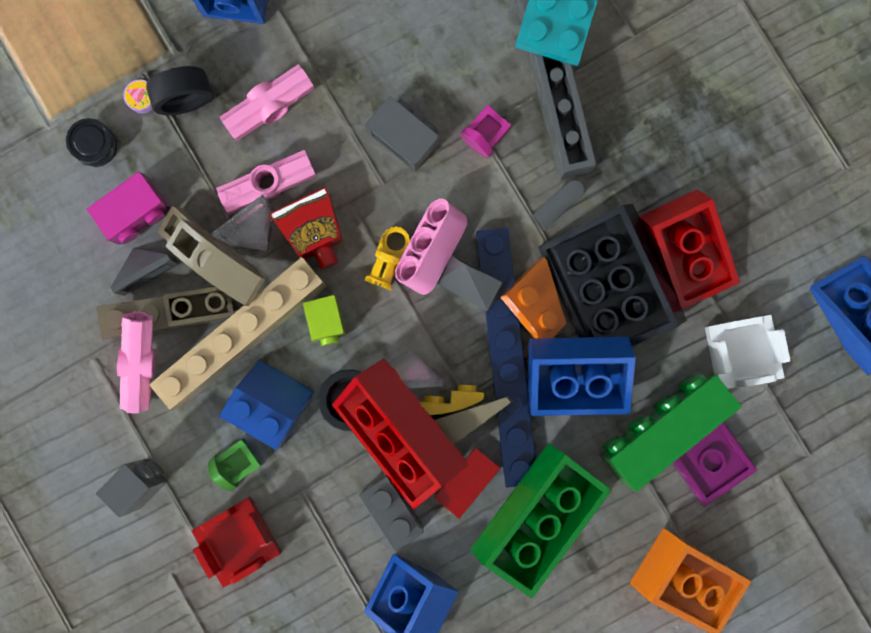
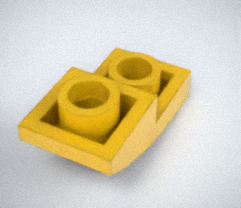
[420,385,484,415]

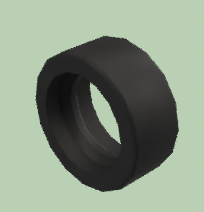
[146,66,213,116]
[318,369,361,431]

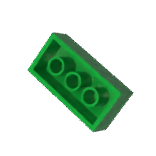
[599,374,742,492]
[470,443,612,599]

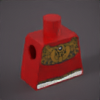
[269,187,343,270]

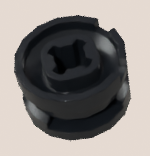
[66,118,117,168]

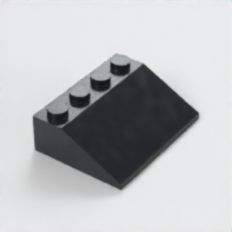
[538,204,687,346]

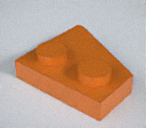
[500,257,566,339]

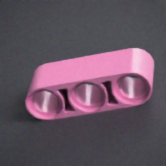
[395,199,467,295]

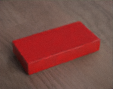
[434,447,500,519]

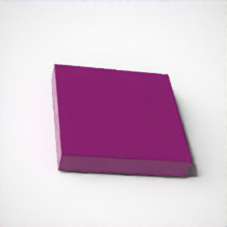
[673,422,758,507]

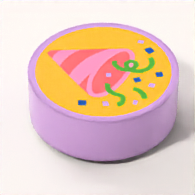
[123,79,153,114]

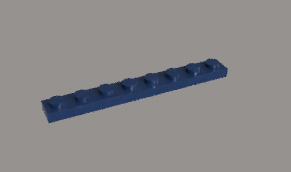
[476,228,535,488]

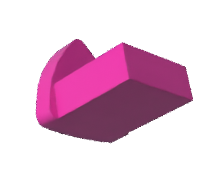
[460,105,511,158]

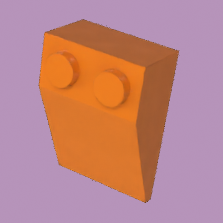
[629,528,752,633]

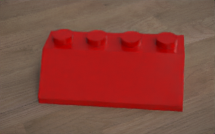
[332,358,469,510]

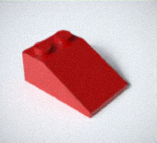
[639,189,740,310]

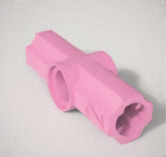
[219,64,315,142]
[216,150,317,215]
[117,311,155,413]

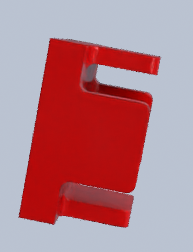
[191,497,282,588]

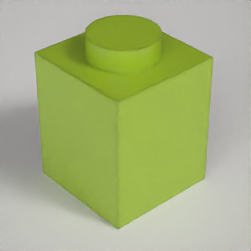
[303,295,347,346]

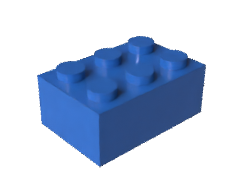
[528,337,636,416]

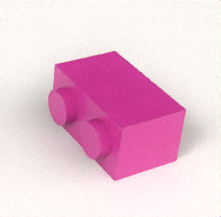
[86,171,170,245]

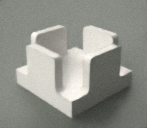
[705,315,790,389]

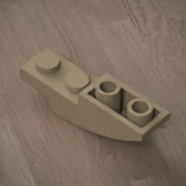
[157,205,266,306]
[96,287,234,340]

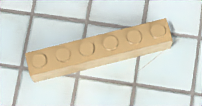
[149,257,327,410]

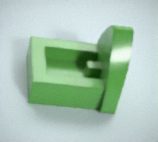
[208,439,263,491]

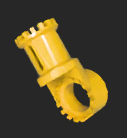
[365,226,410,291]

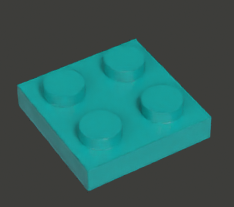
[515,0,598,66]

